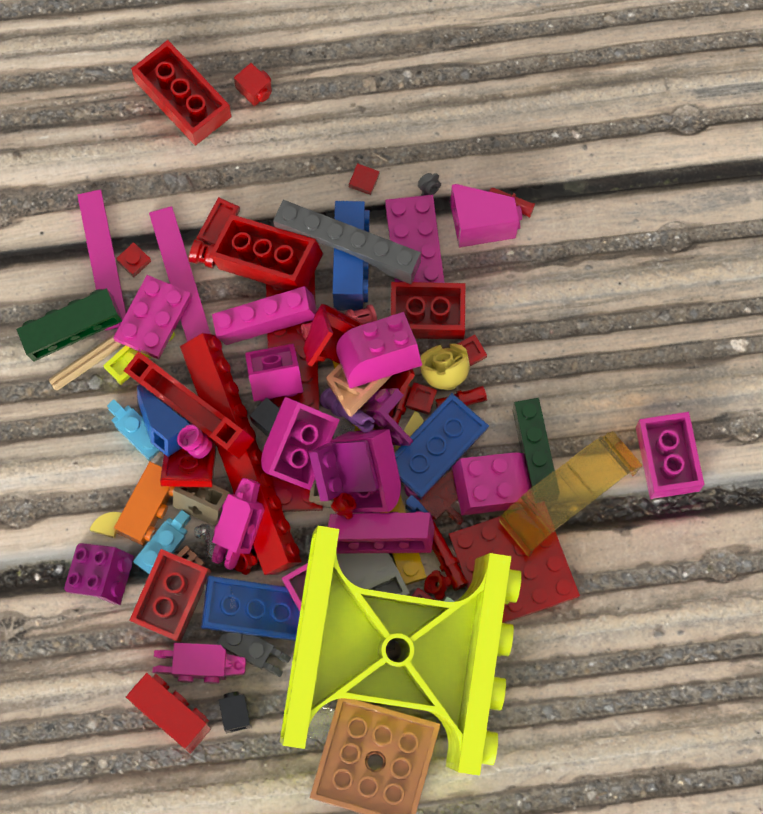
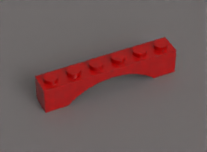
[123,351,255,459]

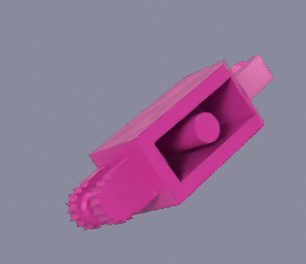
[211,478,265,570]
[152,643,246,684]

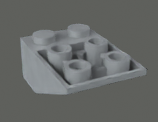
[337,553,410,596]

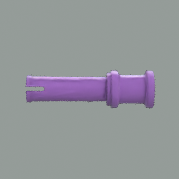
[320,388,375,432]

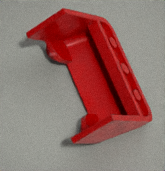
[303,304,415,394]

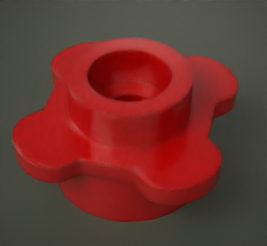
[331,493,357,520]
[234,552,258,575]
[424,570,452,600]

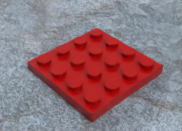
[448,501,580,623]

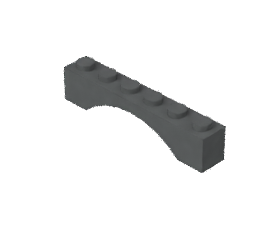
[273,199,421,284]

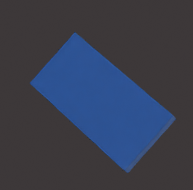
[395,393,489,499]
[201,576,300,641]

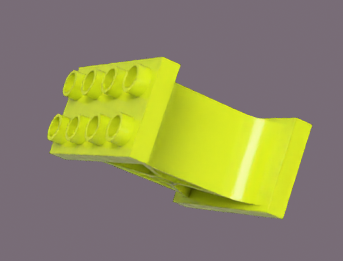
[280,526,521,776]

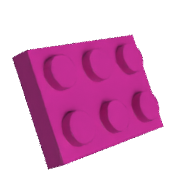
[113,275,192,360]

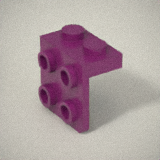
[360,388,413,446]
[64,543,134,605]

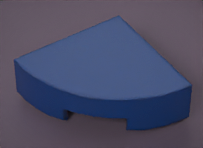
[405,495,428,513]

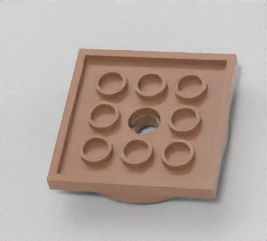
[310,698,440,814]

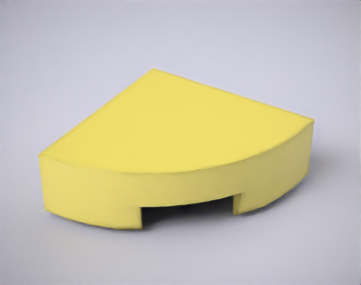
[90,512,121,538]

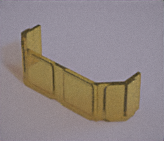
[499,431,643,557]

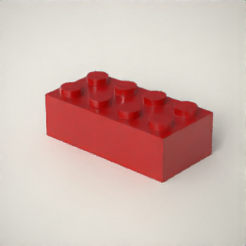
[131,40,232,146]
[210,214,323,291]

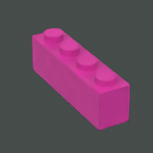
[212,286,317,345]
[328,511,435,554]

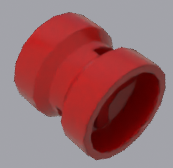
[189,239,216,269]

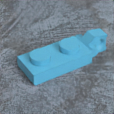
[107,400,160,461]
[133,510,191,574]

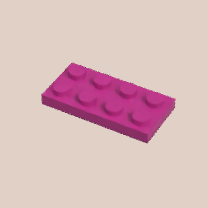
[385,195,444,283]

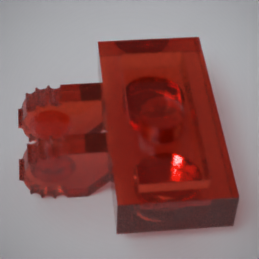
[418,470,464,525]

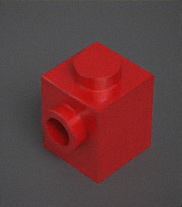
[234,63,272,106]

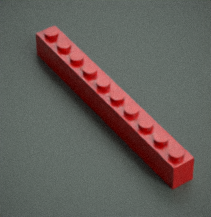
[180,333,302,575]

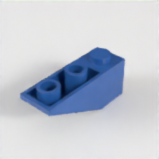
[137,384,191,457]

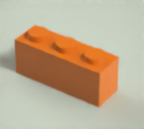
[114,461,175,546]

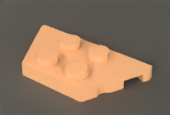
[326,364,392,417]

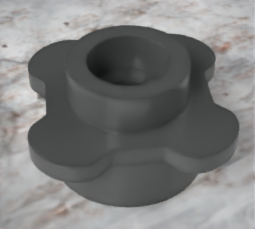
[418,173,441,196]

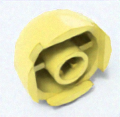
[420,344,470,390]

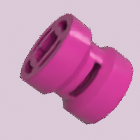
[177,425,212,459]

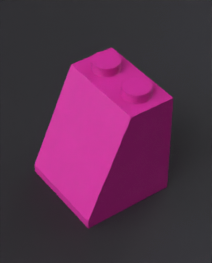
[450,184,522,248]

